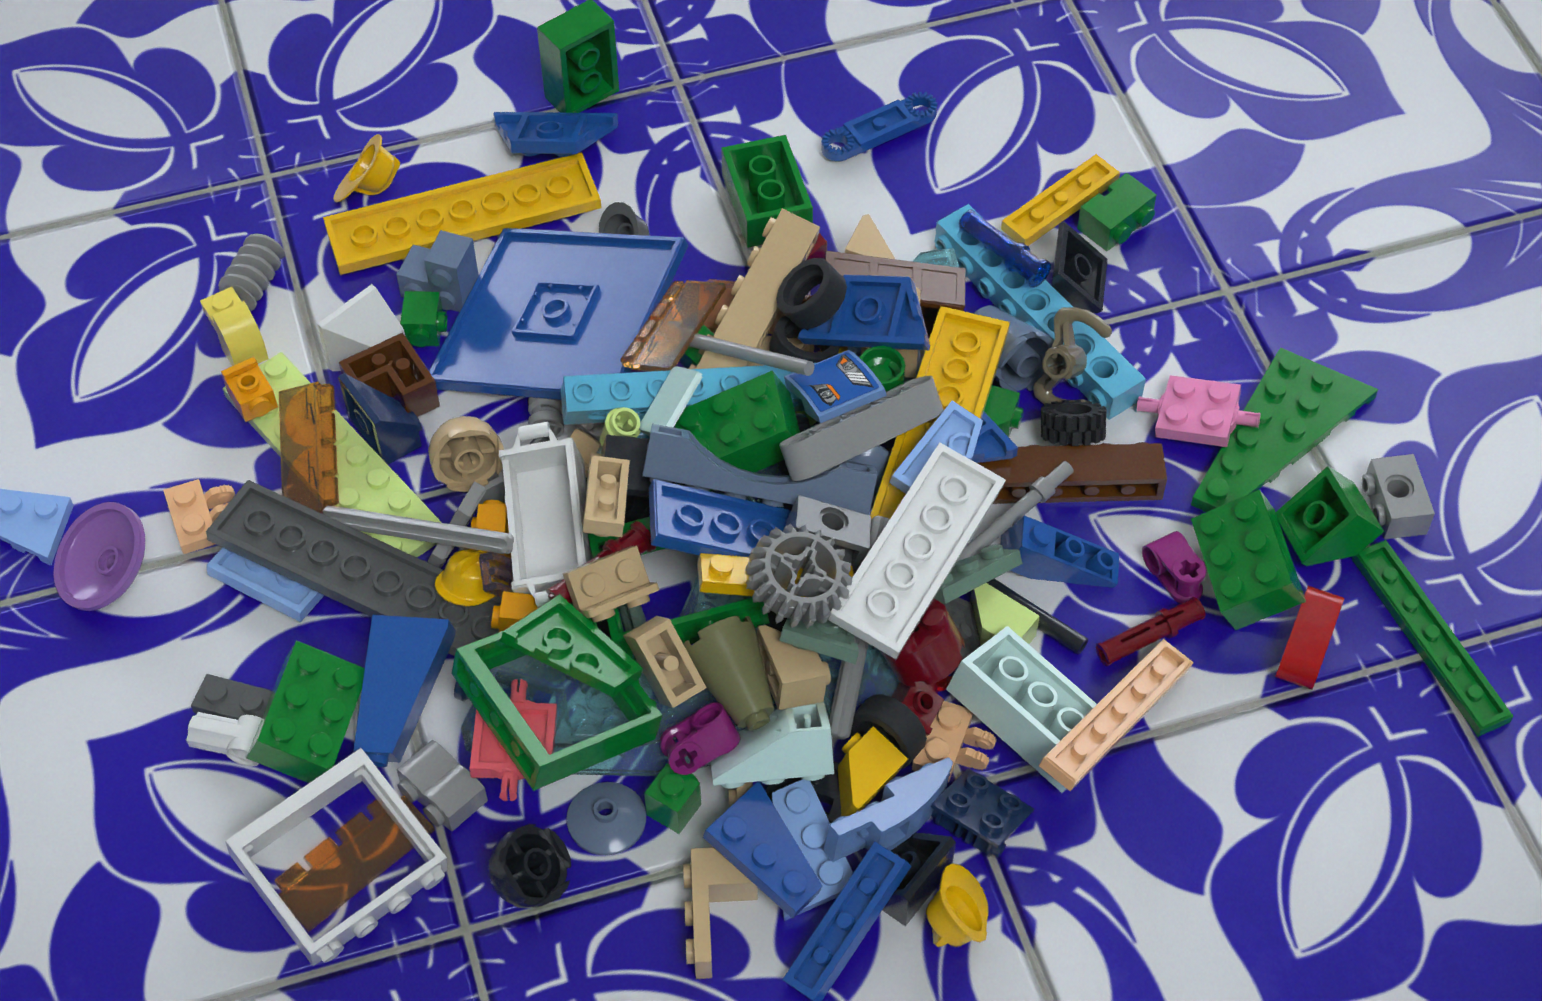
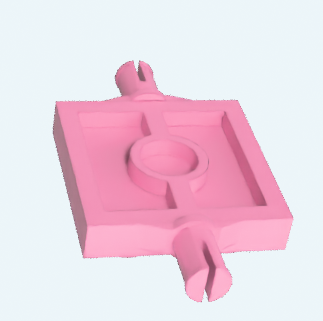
[1137,375,1261,447]

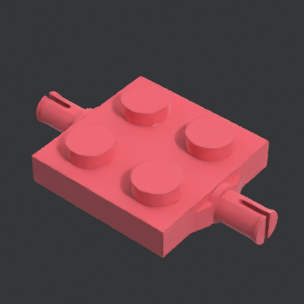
[470,679,558,801]

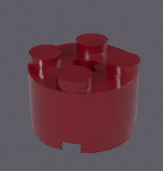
[880,599,965,687]

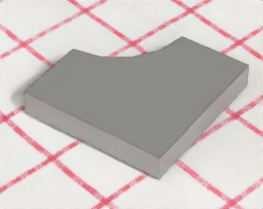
[428,481,486,568]

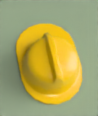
[333,134,400,202]
[435,549,513,606]
[926,863,988,947]

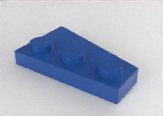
[703,781,822,919]

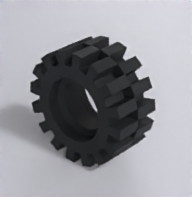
[1041,400,1107,446]

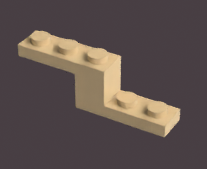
[582,453,630,537]
[683,782,758,979]

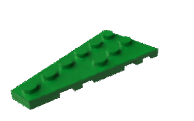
[1191,347,1379,512]

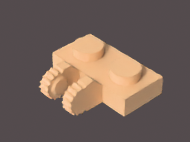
[163,479,235,554]
[912,701,997,782]

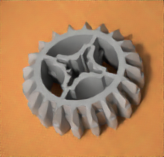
[745,523,853,629]

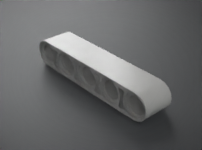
[779,376,944,481]

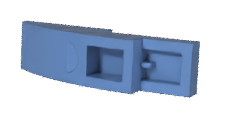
[823,757,953,862]

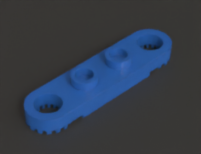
[821,92,937,161]

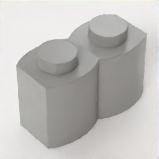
[396,740,488,831]

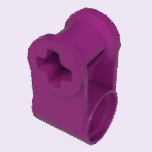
[1142,531,1206,604]
[659,703,741,775]

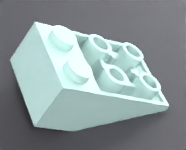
[710,701,834,788]

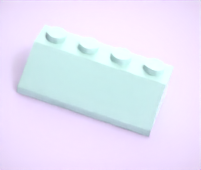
[946,626,1097,793]

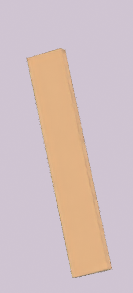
[1039,639,1194,791]

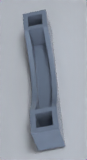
[643,424,878,515]

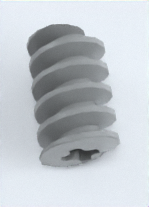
[218,234,286,311]

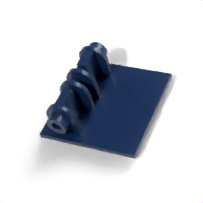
[931,768,1034,858]

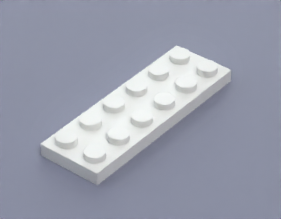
[828,442,1006,659]

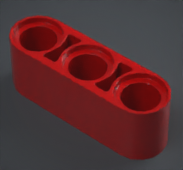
[1275,586,1345,690]

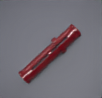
[1096,597,1206,666]

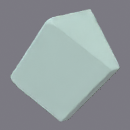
[639,366,703,436]

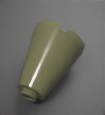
[683,616,774,731]

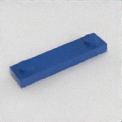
[782,841,911,1001]

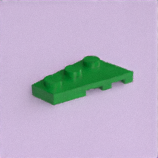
[500,594,643,697]

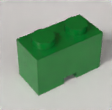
[1077,173,1157,252]

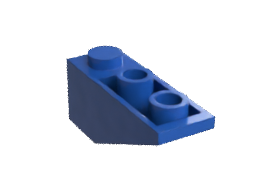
[1000,515,1119,588]

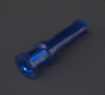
[959,210,1051,288]

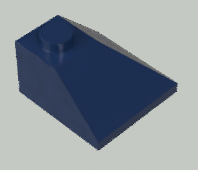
[338,373,422,465]

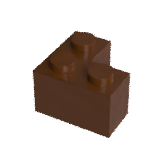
[339,332,440,417]

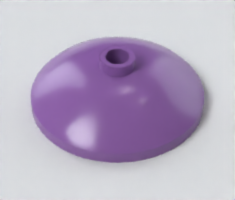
[54,502,145,611]

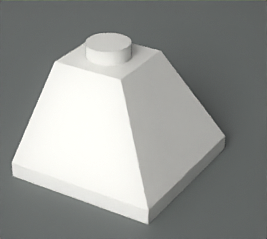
[317,284,405,371]

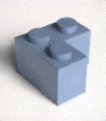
[397,230,479,312]

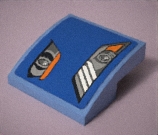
[784,350,887,424]

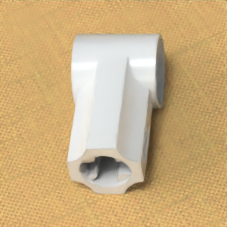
[187,712,262,767]

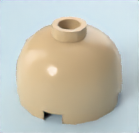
[428,416,504,492]

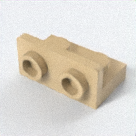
[562,546,659,622]

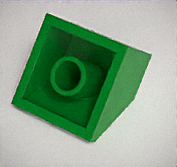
[1276,466,1384,566]

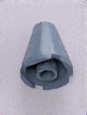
[974,305,1054,392]

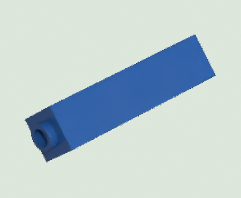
[353,615,456,767]

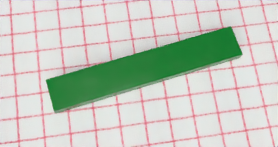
[1352,540,1513,737]

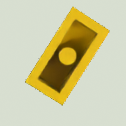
[838,726,908,816]

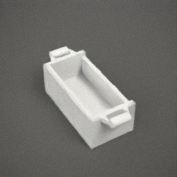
[499,421,593,608]

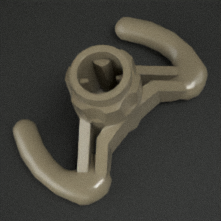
[1033,307,1112,404]

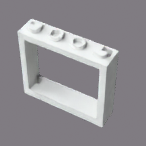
[225,748,447,966]

